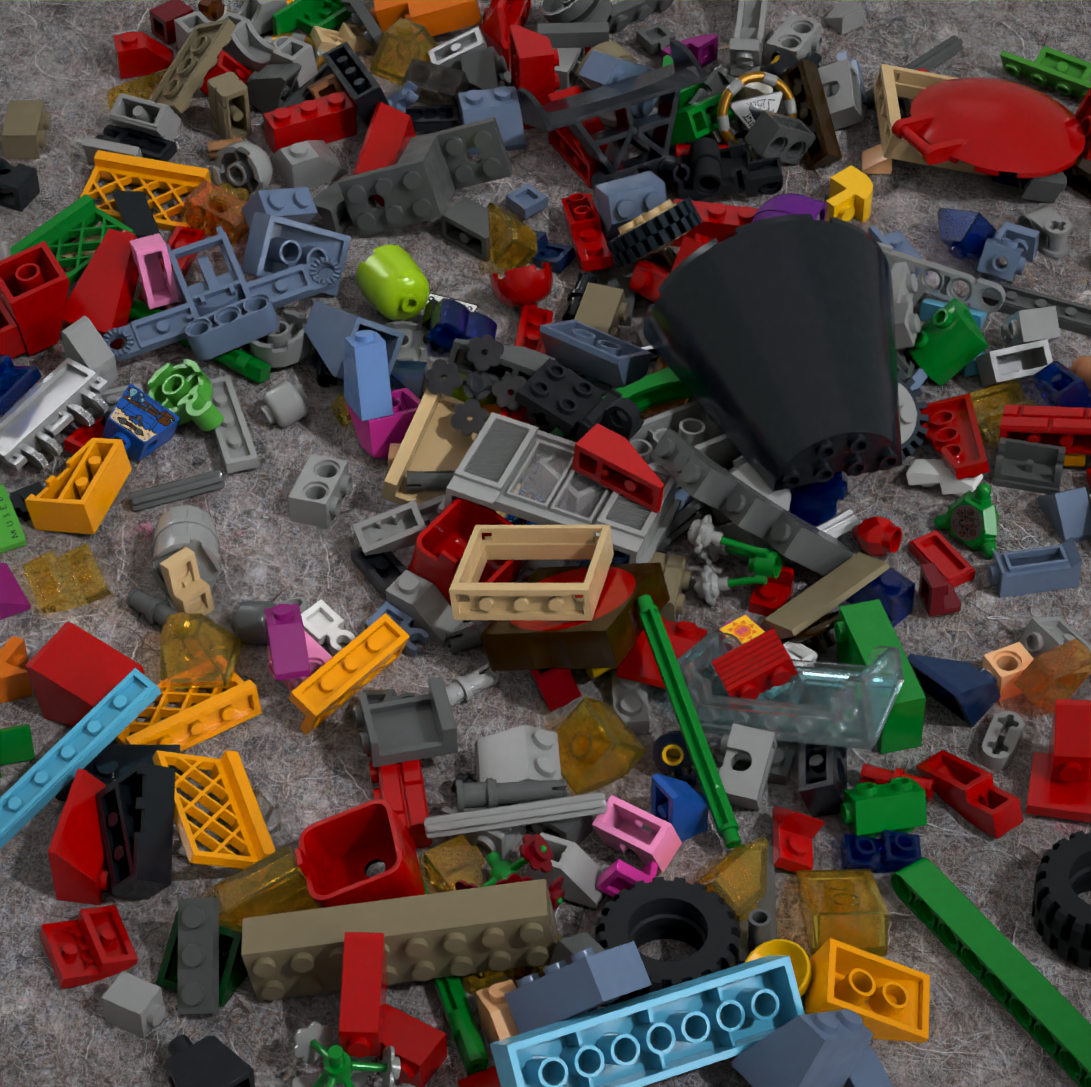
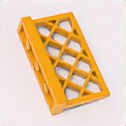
[80,150,213,232]
[115,656,262,752]
[152,750,277,881]

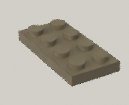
[148,18,236,114]

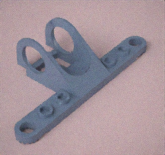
[103,226,342,361]

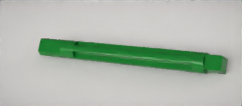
[129,297,271,383]
[422,877,489,1075]

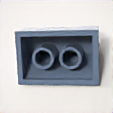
[539,319,652,390]

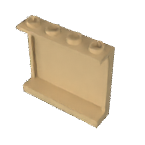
[382,386,538,519]

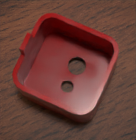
[295,799,425,908]

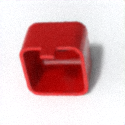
[409,498,523,605]

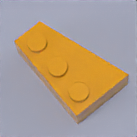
[24,438,132,534]

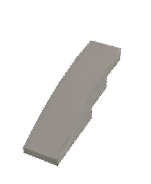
[352,494,446,556]

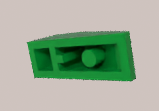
[670,91,738,146]

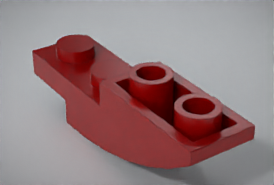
[561,193,613,271]

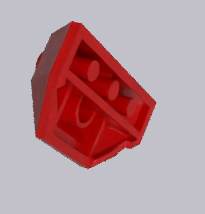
[478,0,532,71]

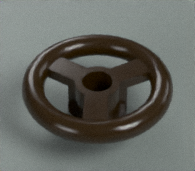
[783,611,839,653]

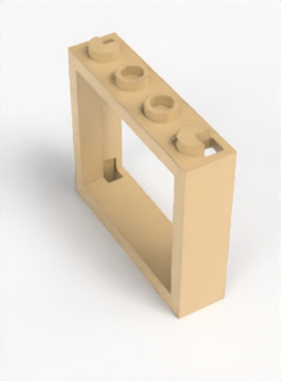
[873,64,985,176]
[449,525,614,621]

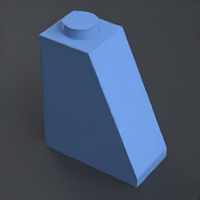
[344,330,393,421]

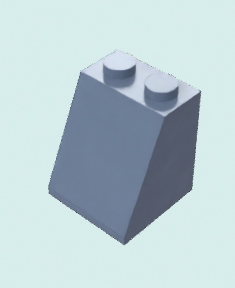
[304,301,405,380]
[731,1009,874,1087]

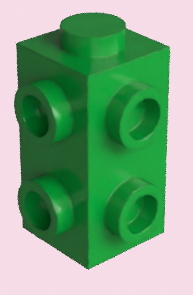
[840,777,927,838]

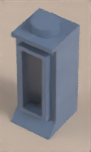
[987,537,1082,598]

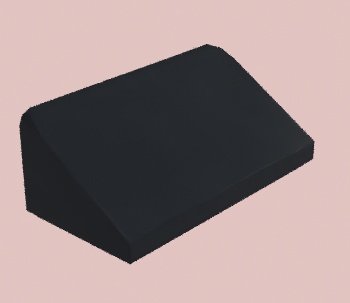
[112,191,161,239]

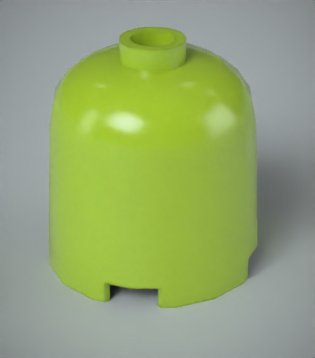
[356,244,430,321]

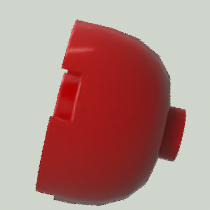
[489,262,553,313]

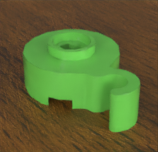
[147,359,224,431]

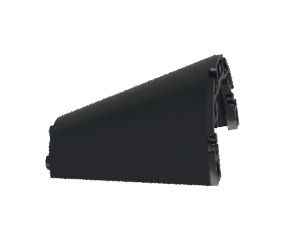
[643,214,902,491]

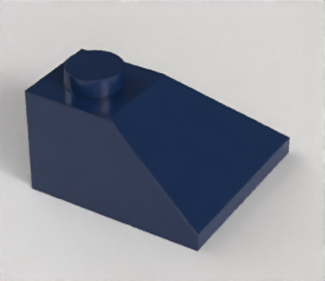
[907,654,1001,727]

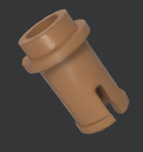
[207,135,243,160]

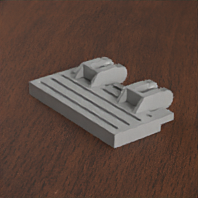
[0,358,111,470]

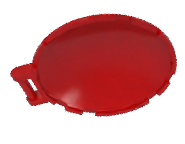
[891,77,1086,178]

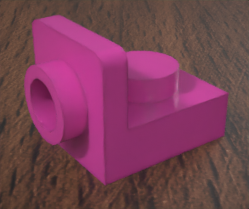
[596,859,658,898]

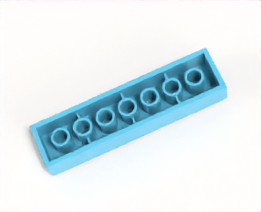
[490,955,805,1087]

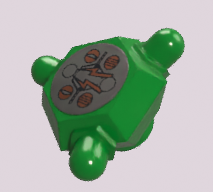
[934,483,999,558]

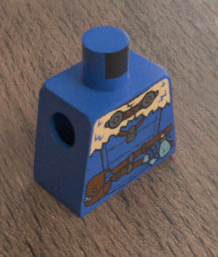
[102,383,180,461]

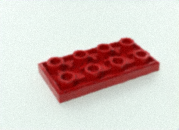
[1026,752,1091,823]

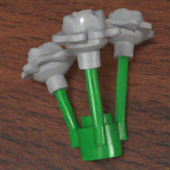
[688,515,782,606]

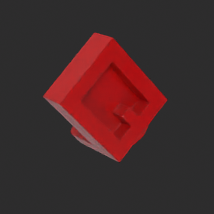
[748,566,794,617]

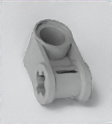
[1017,205,1072,258]

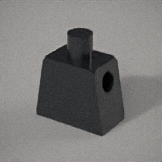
[165,1035,255,1087]

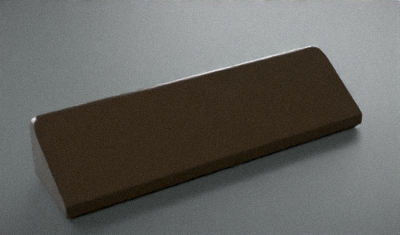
[782,58,842,170]

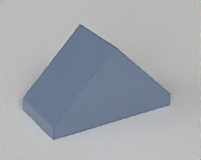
[1037,487,1091,543]

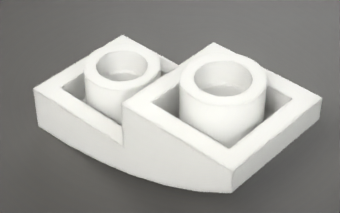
[906,459,983,496]

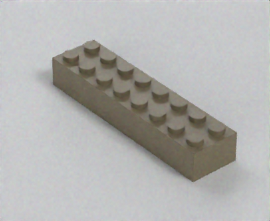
[241,879,558,1001]

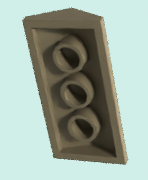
[760,552,890,639]

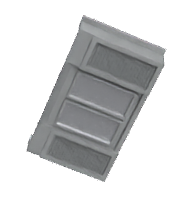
[437,412,681,564]

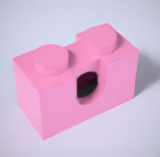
[129,233,180,309]
[592,795,682,873]

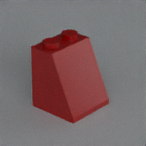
[0,241,70,356]
[25,622,145,727]

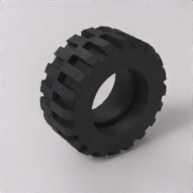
[1032,830,1091,970]
[595,877,741,1003]

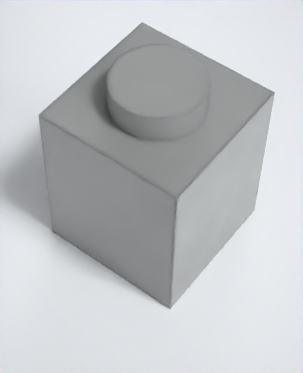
[101,971,166,1038]

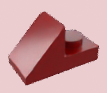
[772,805,824,876]

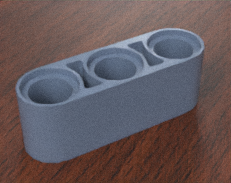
[185,293,279,360]

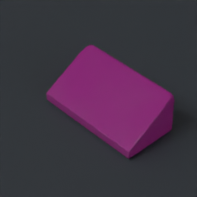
[0,563,31,620]

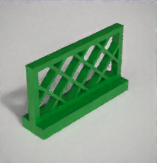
[10,194,136,286]

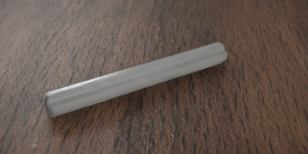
[424,792,607,839]

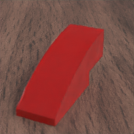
[916,750,1023,839]

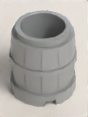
[152,505,220,593]

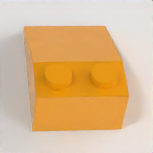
[805,938,930,1043]

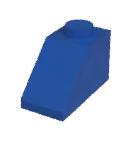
[651,773,710,842]

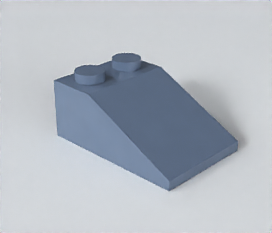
[241,212,351,296]

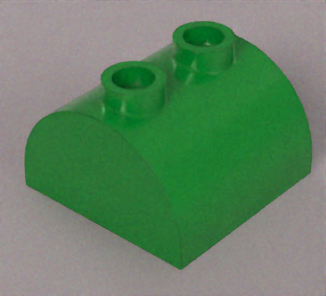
[907,298,989,386]

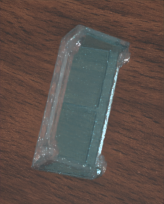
[677,632,904,750]

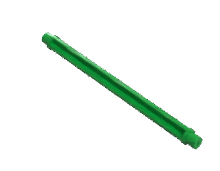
[636,595,742,849]

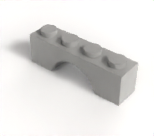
[174,0,287,50]
[217,11,318,88]

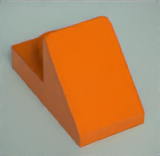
[0,636,33,703]

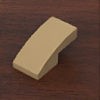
[310,22,374,52]
[159,547,215,627]

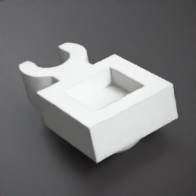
[301,599,355,656]

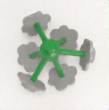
[290,1021,401,1087]

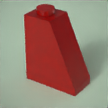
[339,932,388,1058]

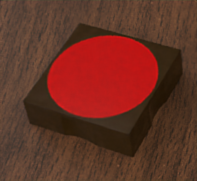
[481,562,670,671]

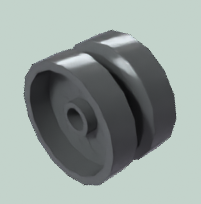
[539,0,612,23]

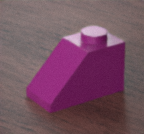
[264,604,311,681]

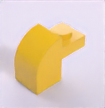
[825,165,873,223]

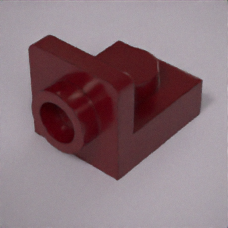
[918,562,961,617]

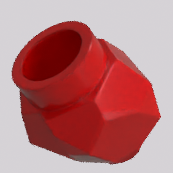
[852,516,902,556]

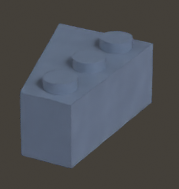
[578,50,658,119]
[504,941,652,1034]

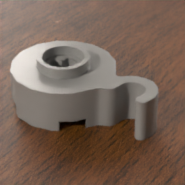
[248,309,312,368]

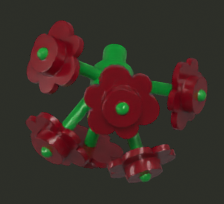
[455,834,565,911]

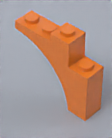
[370,0,482,41]

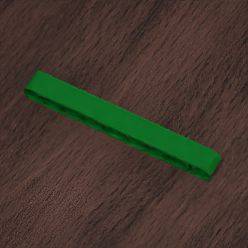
[891,857,1091,1087]

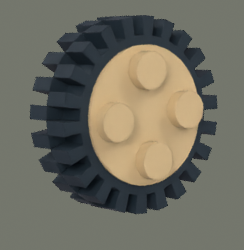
[606,197,703,268]

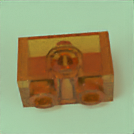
[181,180,249,248]

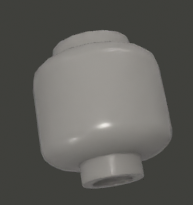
[261,380,310,428]

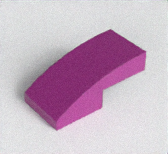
[661,34,718,68]

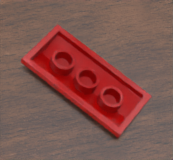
[353,102,416,207]

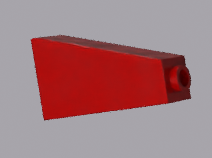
[61,228,140,350]

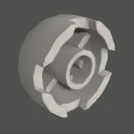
[212,141,273,203]

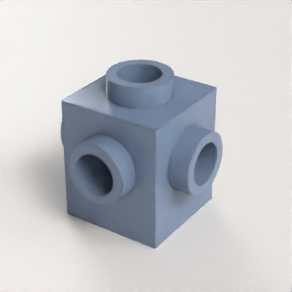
[977,237,1027,284]

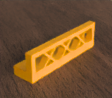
[288,613,410,735]

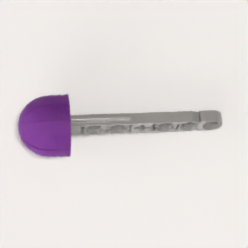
[752,193,1006,313]

